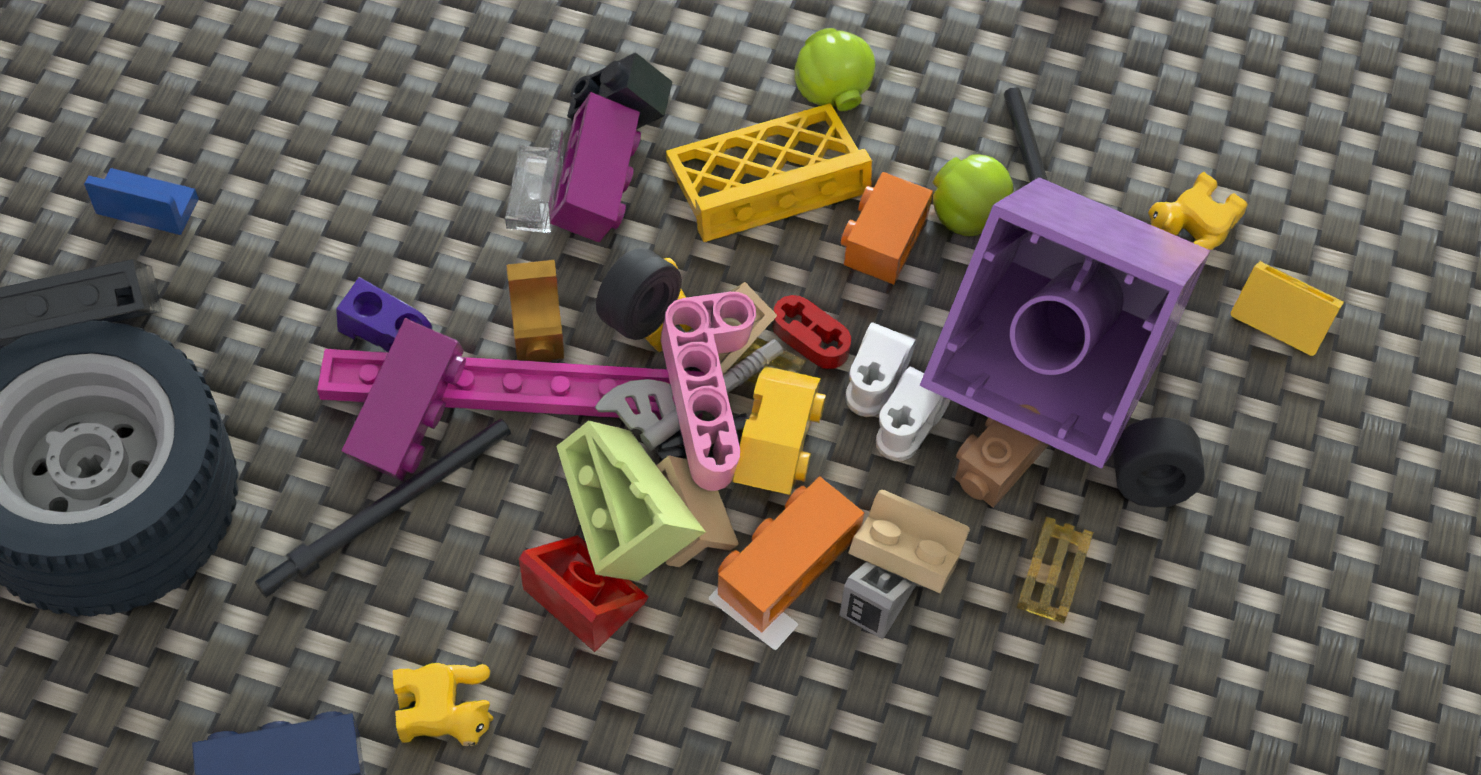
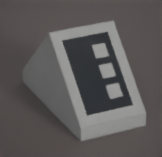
[839,562,917,639]

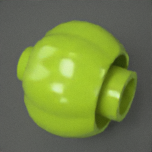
[795,28,875,111]
[933,154,1014,236]

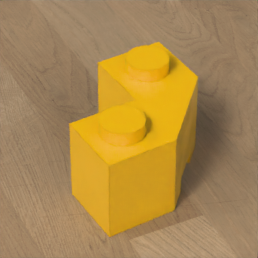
[733,366,826,495]

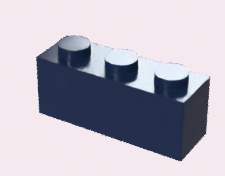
[192,711,365,775]

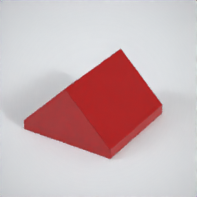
[519,535,649,652]

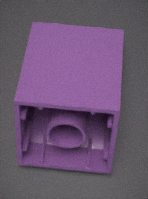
[919,178,1211,469]

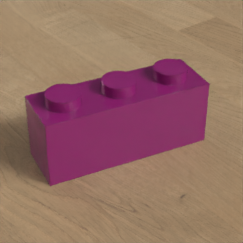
[549,92,641,242]
[342,318,466,482]

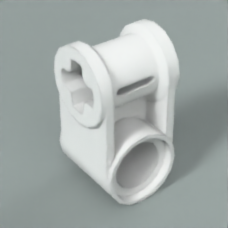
[845,323,916,417]
[876,366,951,461]

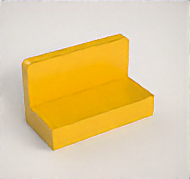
[1231,261,1344,356]

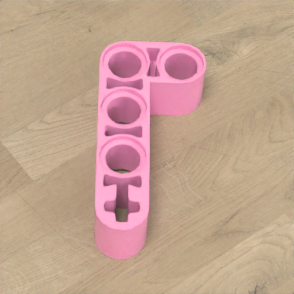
[661,292,756,491]

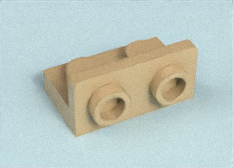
[848,490,970,593]

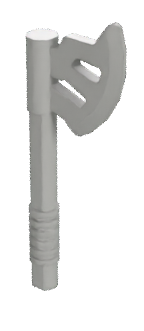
[595,339,783,450]

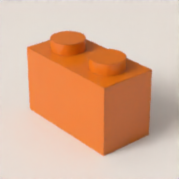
[840,171,933,285]

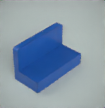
[84,168,199,235]

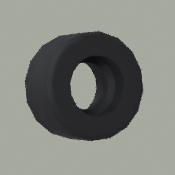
[1113,417,1205,508]

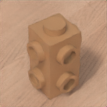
[955,404,1049,508]

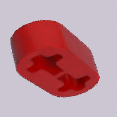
[772,295,851,369]

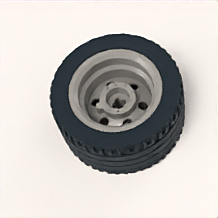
[0,321,238,617]

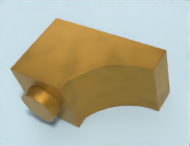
[507,260,564,362]

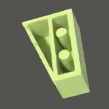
[556,421,706,581]

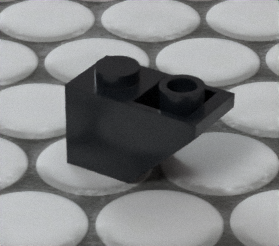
[567,52,673,129]

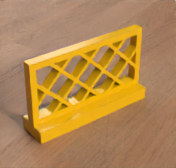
[666,103,872,242]

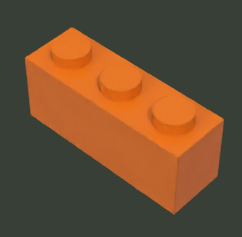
[718,476,864,633]

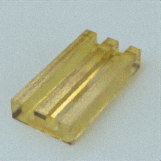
[1016,517,1094,624]

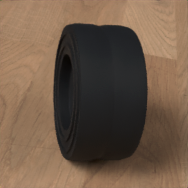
[596,248,682,340]

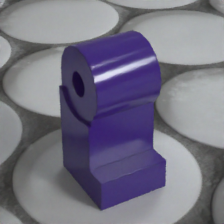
[336,277,433,352]

